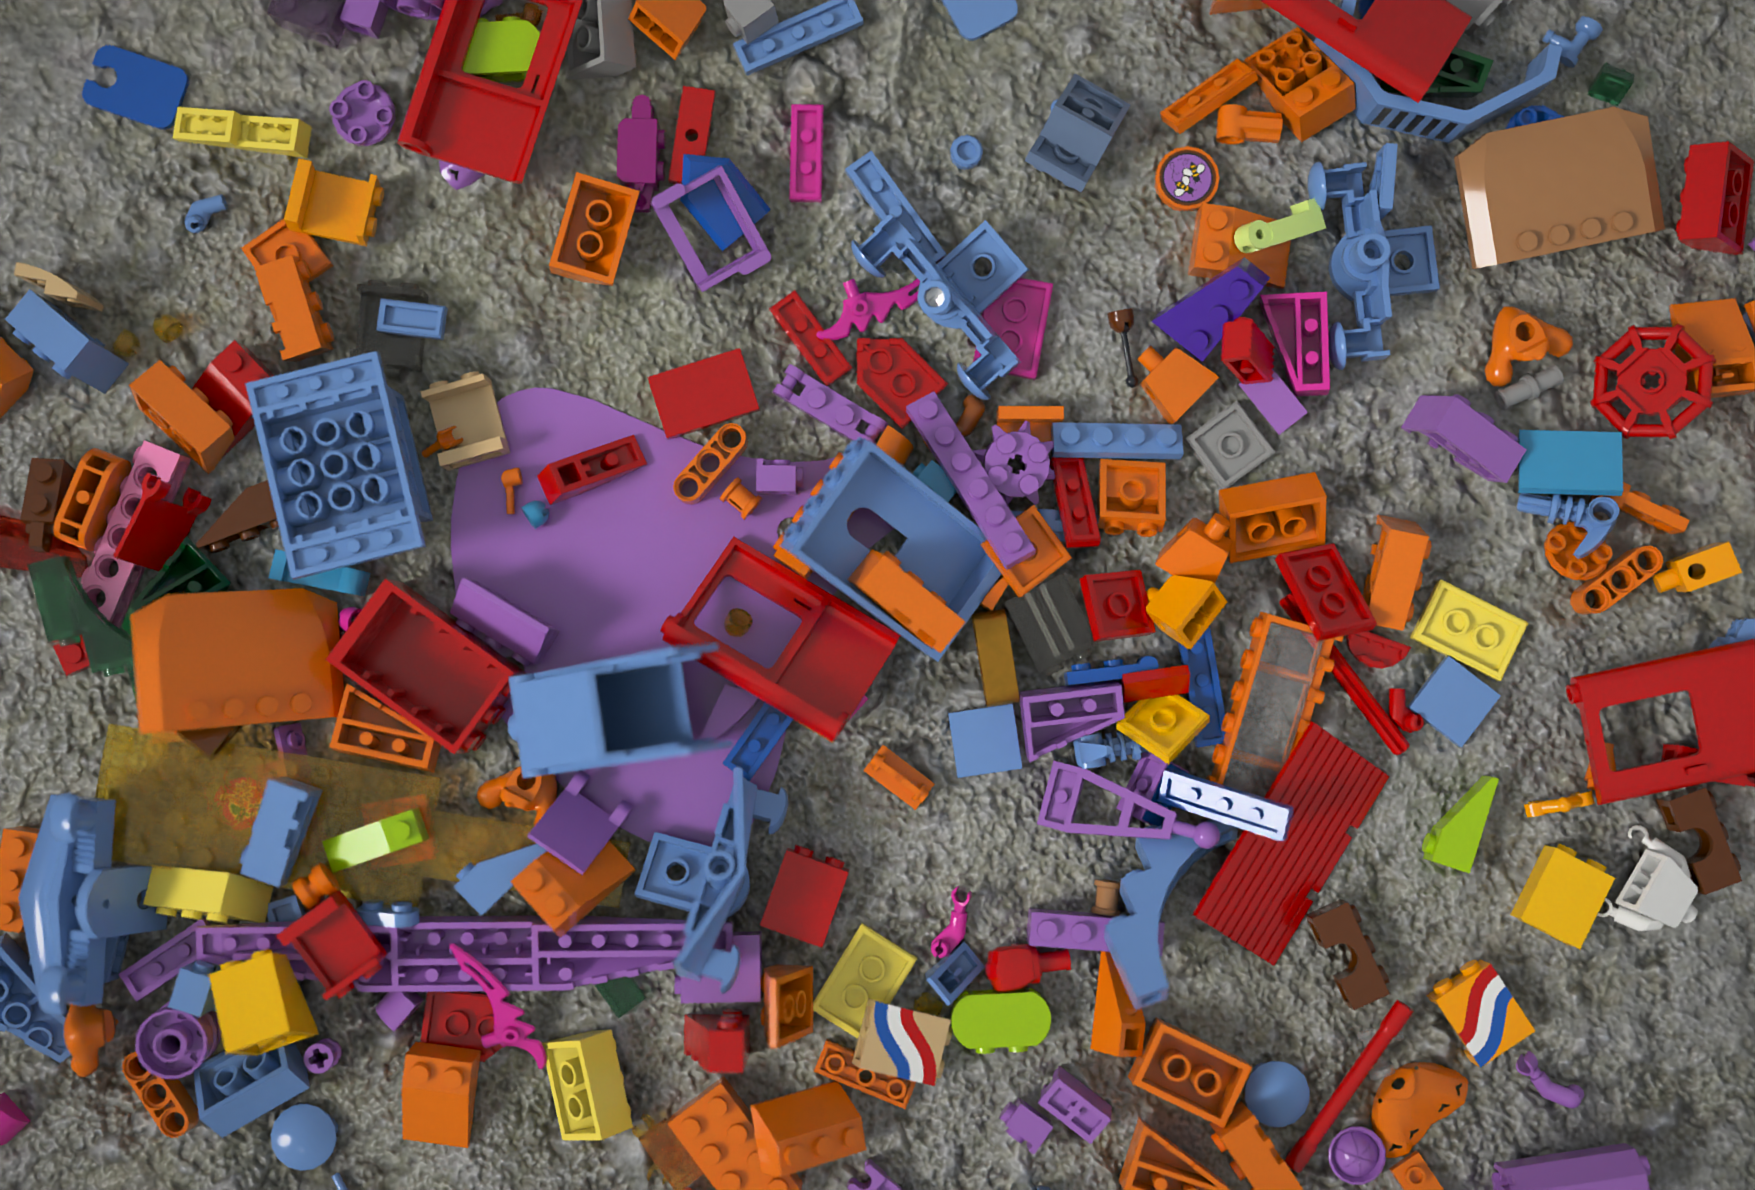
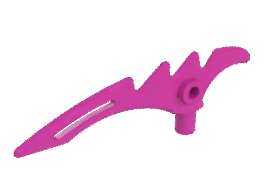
[816,279,920,340]
[449,944,547,1069]

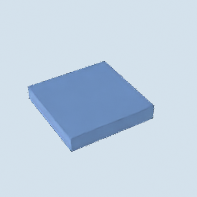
[1407,656,1501,747]
[948,704,1023,778]

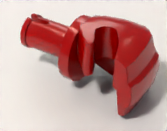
[985,943,1071,992]

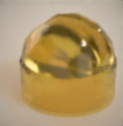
[153,314,183,343]
[111,328,140,357]
[724,608,753,637]
[913,992,943,1016]

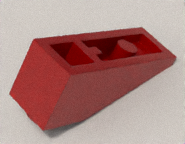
[537,435,647,505]

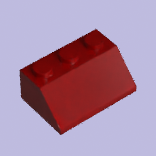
[1676,141,1754,255]

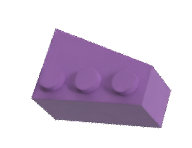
[1401,394,1527,483]
[1019,680,1125,762]

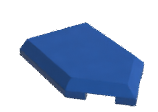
[680,154,771,251]

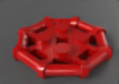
[1590,324,1716,440]

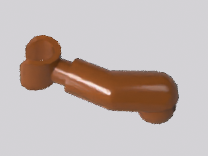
[923,394,985,453]

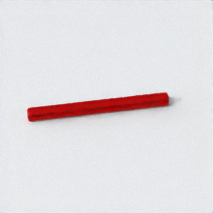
[1279,593,1410,755]

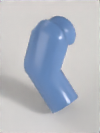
[184,194,228,233]

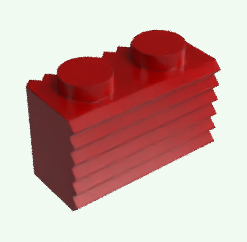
[1221,317,1275,384]

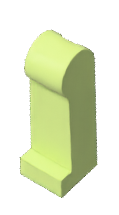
[1234,198,1326,253]

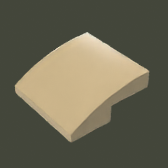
[14,262,103,312]

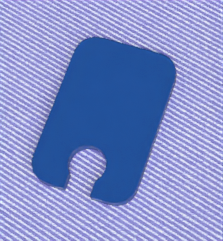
[82,45,189,130]

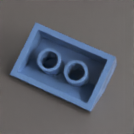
[193,1043,310,1138]

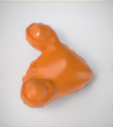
[1485,306,1573,387]
[476,766,557,826]
[64,1004,118,1077]

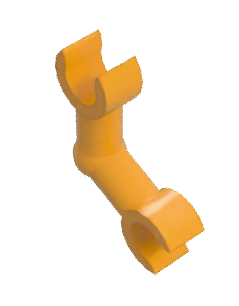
[1524,790,1595,817]

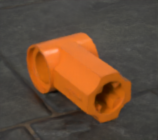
[1216,104,1283,145]

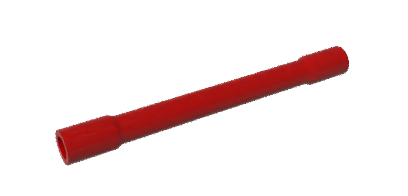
[1284,999,1414,1173]

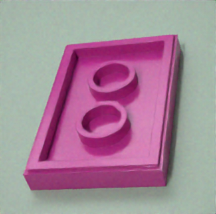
[973,278,1053,380]

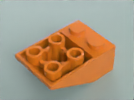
[1244,27,1356,142]
[1669,298,1755,401]

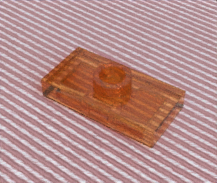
[638,1118,704,1190]

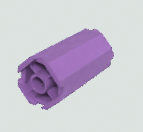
[1491,1143,1651,1190]

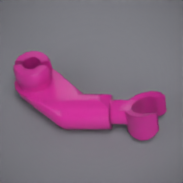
[931,886,972,958]

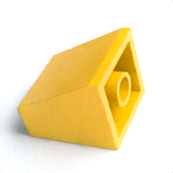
[209,949,318,1056]

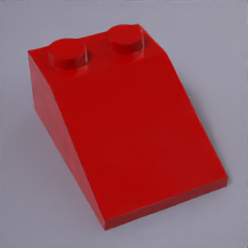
[191,340,274,459]

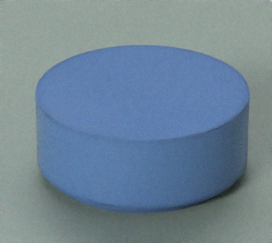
[950,135,983,170]

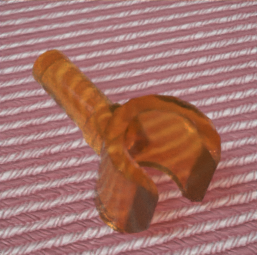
[495,3,543,27]

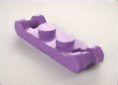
[772,364,889,445]

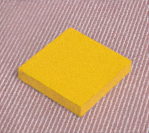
[1116,695,1210,765]

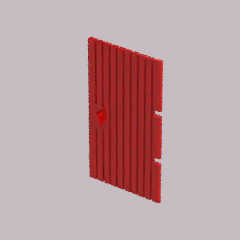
[1192,721,1390,966]

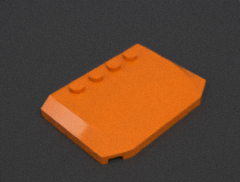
[130,588,344,734]

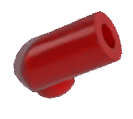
[1389,688,1424,733]

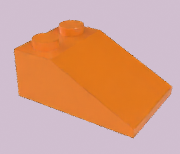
[1188,203,1291,289]
[510,841,636,938]
[760,964,813,1049]
[402,1042,481,1148]

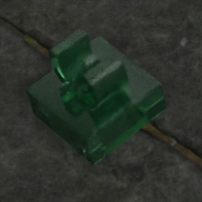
[1588,63,1635,106]

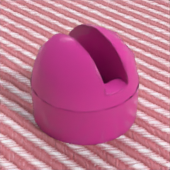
[338,607,362,631]

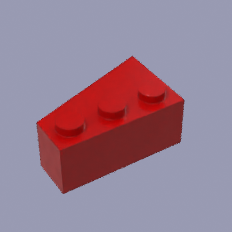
[684,1009,750,1073]

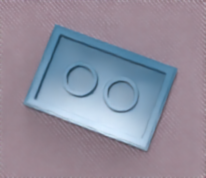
[1518,430,1623,496]

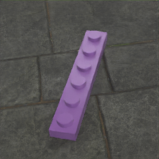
[906,391,1035,570]

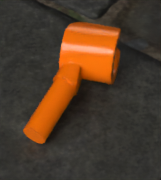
[422,426,463,458]
[501,468,523,514]

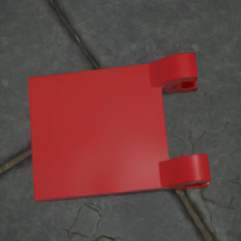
[113,473,212,571]

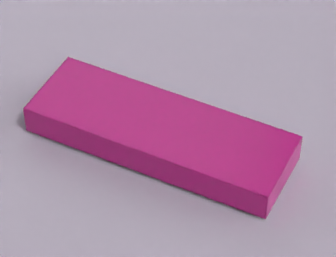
[789,104,824,203]

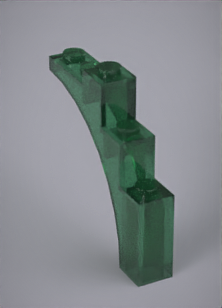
[27,556,137,704]

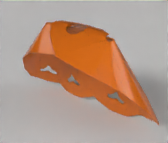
[1371,1062,1468,1158]

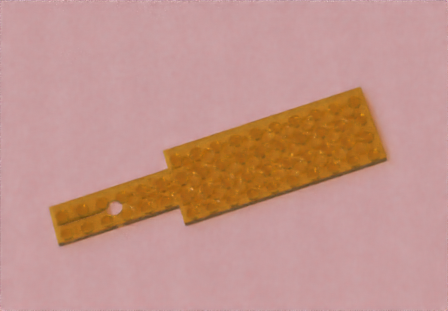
[95,724,631,908]

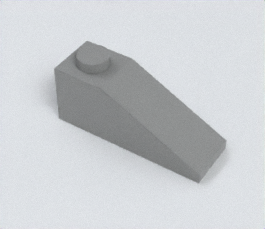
[723,0,779,44]

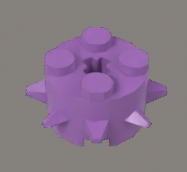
[973,421,1055,506]

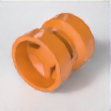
[292,862,340,909]

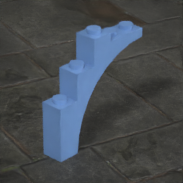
[1104,819,1238,1010]

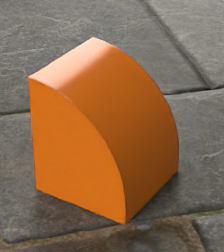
[876,425,914,467]

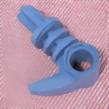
[1517,493,1619,559]
[1073,731,1149,769]

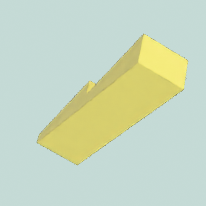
[173,107,312,158]

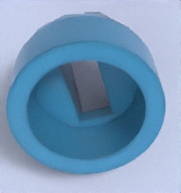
[521,500,549,529]

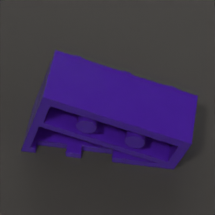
[1151,257,1270,362]

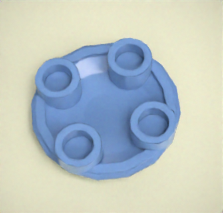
[1244,1061,1310,1127]
[271,1103,338,1171]

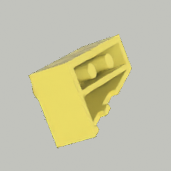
[143,865,274,923]

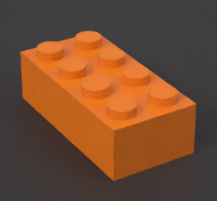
[667,1076,803,1190]

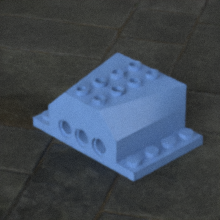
[245,351,433,579]

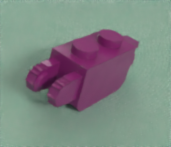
[617,94,666,213]

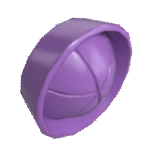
[1328,1127,1386,1185]

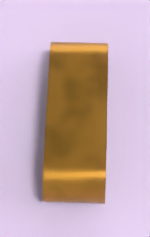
[972,609,1020,707]

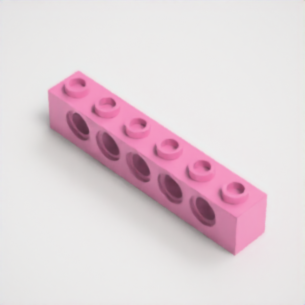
[67,440,191,638]

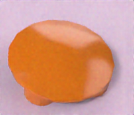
[1544,522,1613,580]

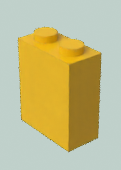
[1510,843,1615,949]

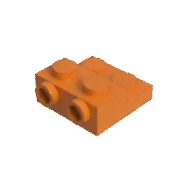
[1097,459,1166,537]

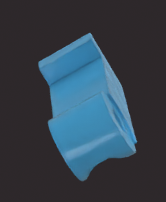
[268,549,371,597]

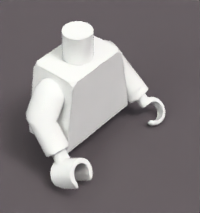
[1597,825,1698,931]

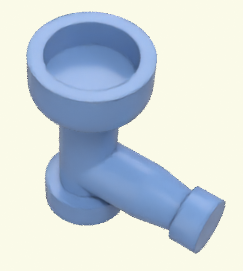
[1542,16,1603,68]

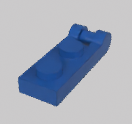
[1064,656,1159,686]

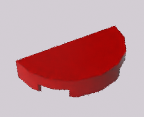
[1346,631,1411,669]

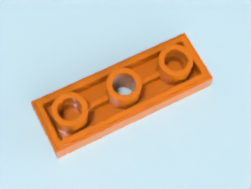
[814,1039,916,1109]

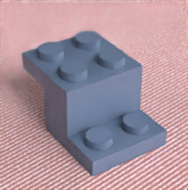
[1025,74,1131,193]

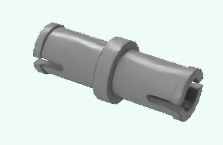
[1495,365,1564,410]

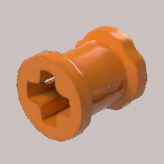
[719,477,763,519]

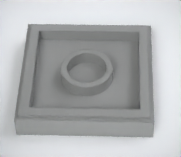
[1184,401,1276,489]

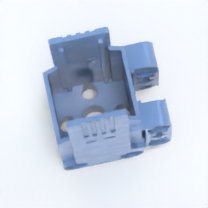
[508,643,733,778]

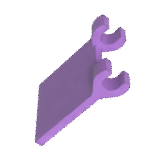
[527,770,634,875]

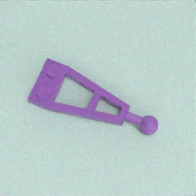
[1037,760,1220,849]

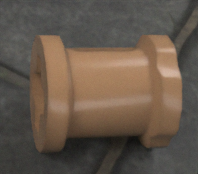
[1091,879,1121,916]

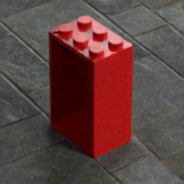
[325,578,527,754]

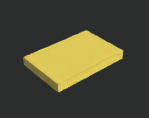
[1410,579,1529,681]
[813,923,917,1039]

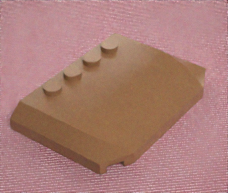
[1454,107,1665,269]

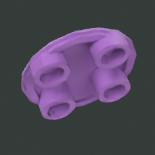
[329,80,395,146]

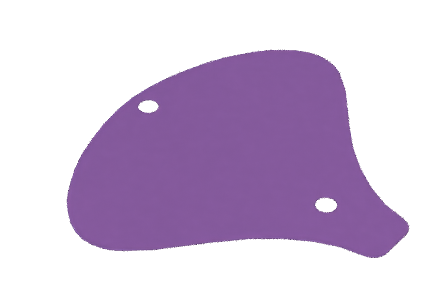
[451,388,894,847]

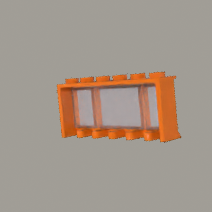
[1206,611,1344,798]

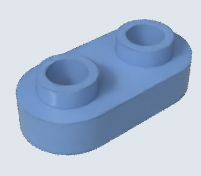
[356,899,419,928]

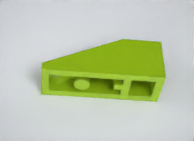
[1422,776,1499,874]
[322,807,430,873]

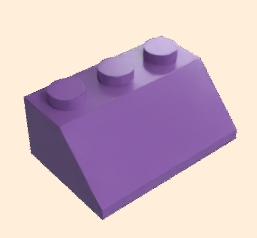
[450,577,560,666]

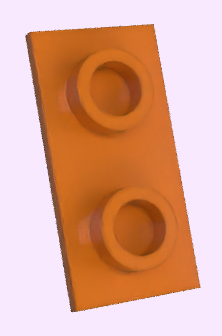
[863,745,935,810]

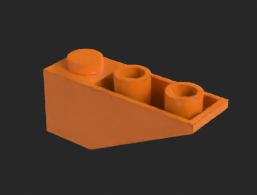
[1090,951,1146,1057]

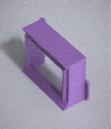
[651,165,771,292]

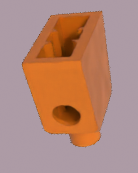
[628,0,707,60]
[1137,345,1219,424]
[1155,514,1233,583]

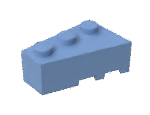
[5,289,129,394]
[240,776,323,887]

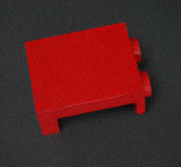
[760,845,849,948]
[277,890,388,1000]

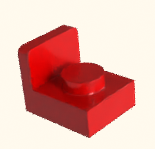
[53,629,107,676]

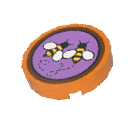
[1155,146,1220,211]

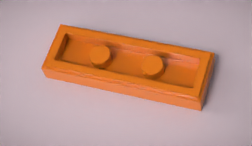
[1160,58,1258,134]

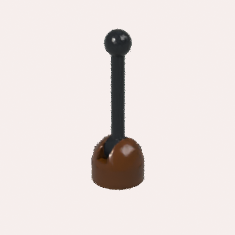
[1107,308,1138,388]

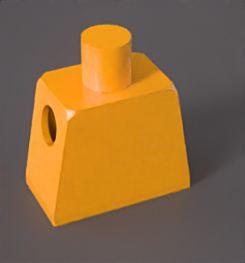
[1653,542,1742,593]
[1146,575,1227,650]

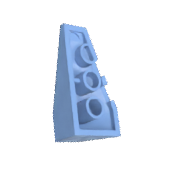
[0,932,71,1063]

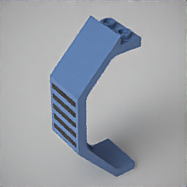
[1313,0,1563,143]

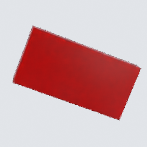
[1122,665,1190,703]

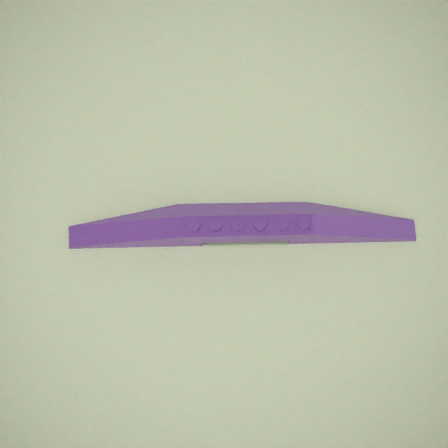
[196,915,733,992]

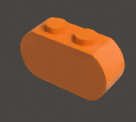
[54,448,132,551]

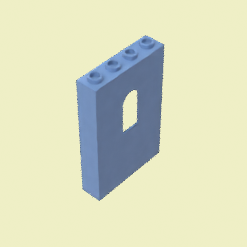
[780,437,1001,662]

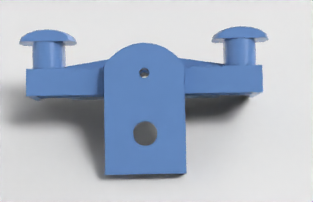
[635,767,788,994]
[18,792,171,1016]

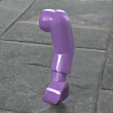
[1516,1051,1584,1109]

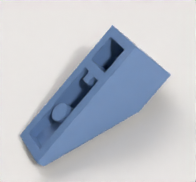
[454,843,547,916]

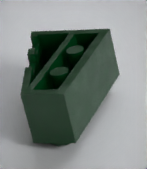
[1376,47,1494,98]
[121,536,231,638]

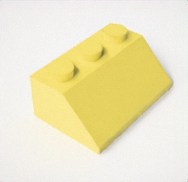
[542,1029,633,1141]

